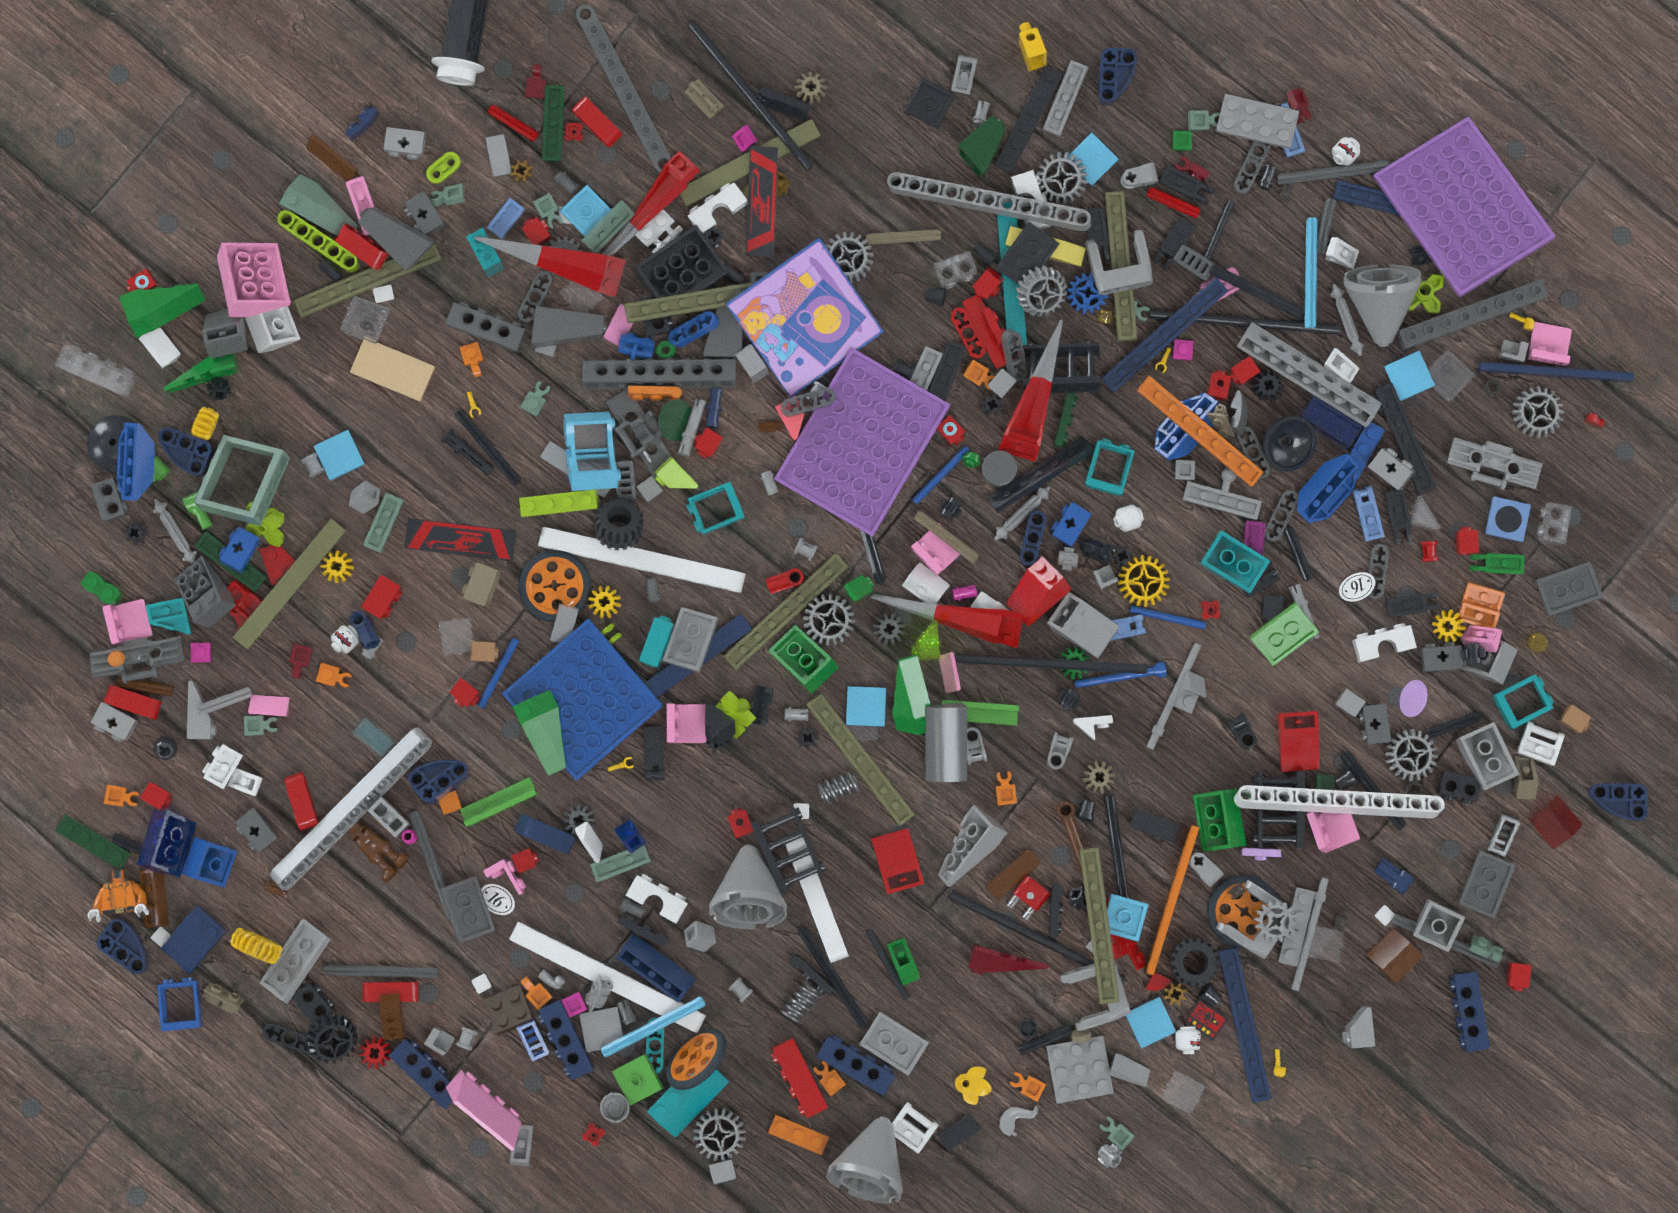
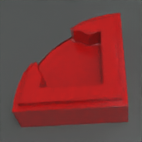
[1584,413,1605,428]
[1145,972,1171,991]

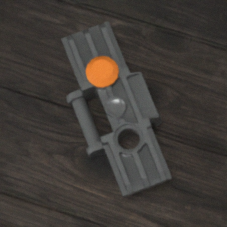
[89,636,184,684]

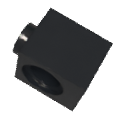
[1261,595,1284,623]

